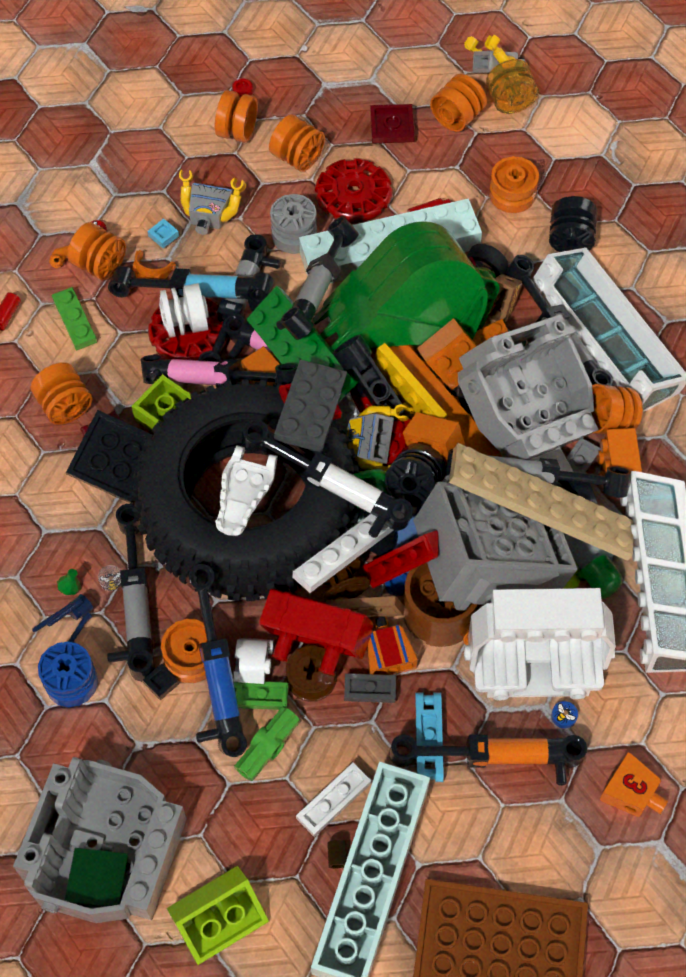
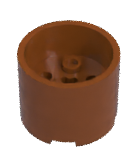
[404,563,479,647]

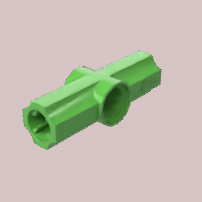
[234,706,300,781]

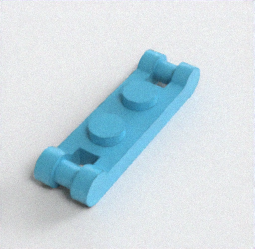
[415,692,443,782]

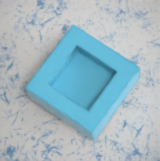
[147,219,179,248]

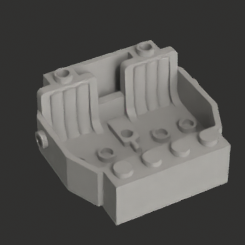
[458,314,598,460]
[413,474,578,610]
[13,757,187,923]

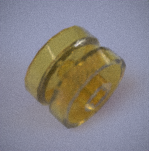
[486,59,539,114]

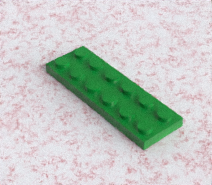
[246,286,358,403]

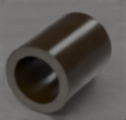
[327,840,347,869]

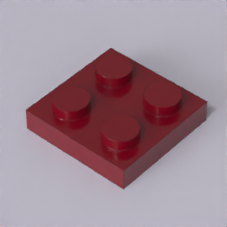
[370,104,414,144]

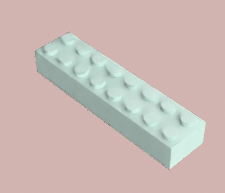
[299,198,482,283]
[311,761,430,977]

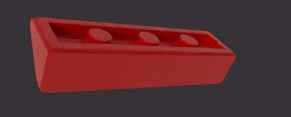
[363,530,438,589]

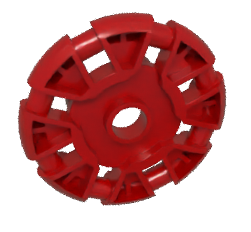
[315,158,393,223]
[148,297,227,361]

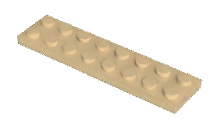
[449,443,633,561]

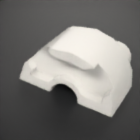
[234,638,274,684]

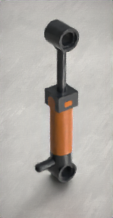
[389,734,587,786]

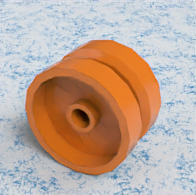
[215,90,258,143]
[489,156,539,213]
[161,619,207,683]

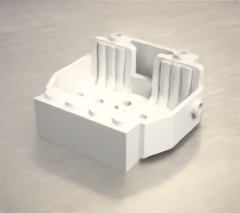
[464,588,616,700]

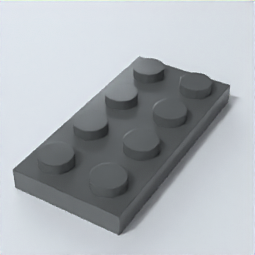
[273,359,347,453]

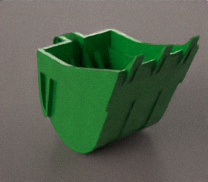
[312,221,499,351]

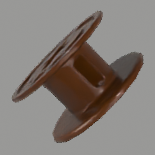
[322,558,370,602]
[286,645,336,702]

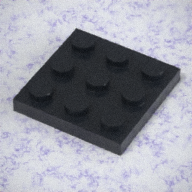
[66,410,153,504]

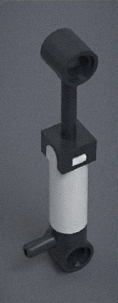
[242,419,413,538]

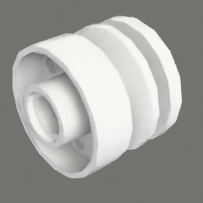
[159,283,209,338]

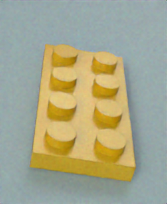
[373,343,447,419]

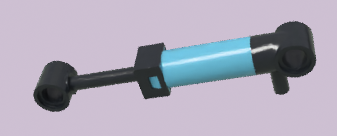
[108,266,274,312]

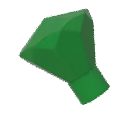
[57,569,81,595]

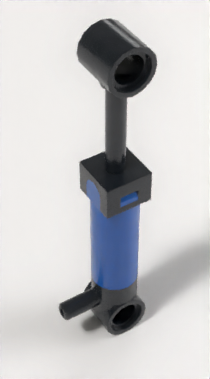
[186,564,247,757]

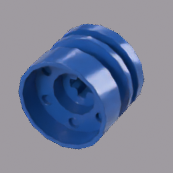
[38,641,98,707]

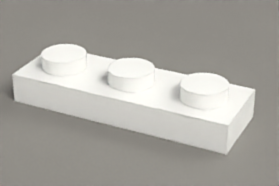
[296,763,371,837]

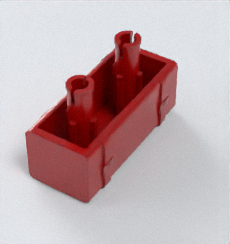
[259,589,374,676]

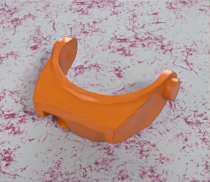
[132,250,176,279]

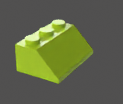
[167,866,269,965]

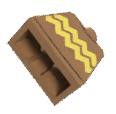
[486,274,522,323]

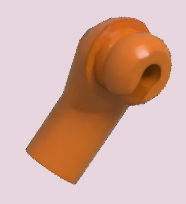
[49,245,69,268]

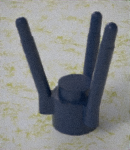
[32,594,93,642]

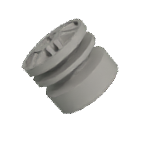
[270,194,317,254]

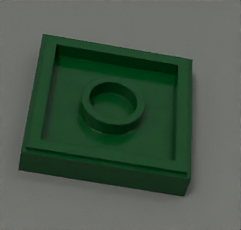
[64,848,129,908]

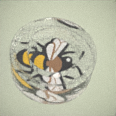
[98,565,121,591]

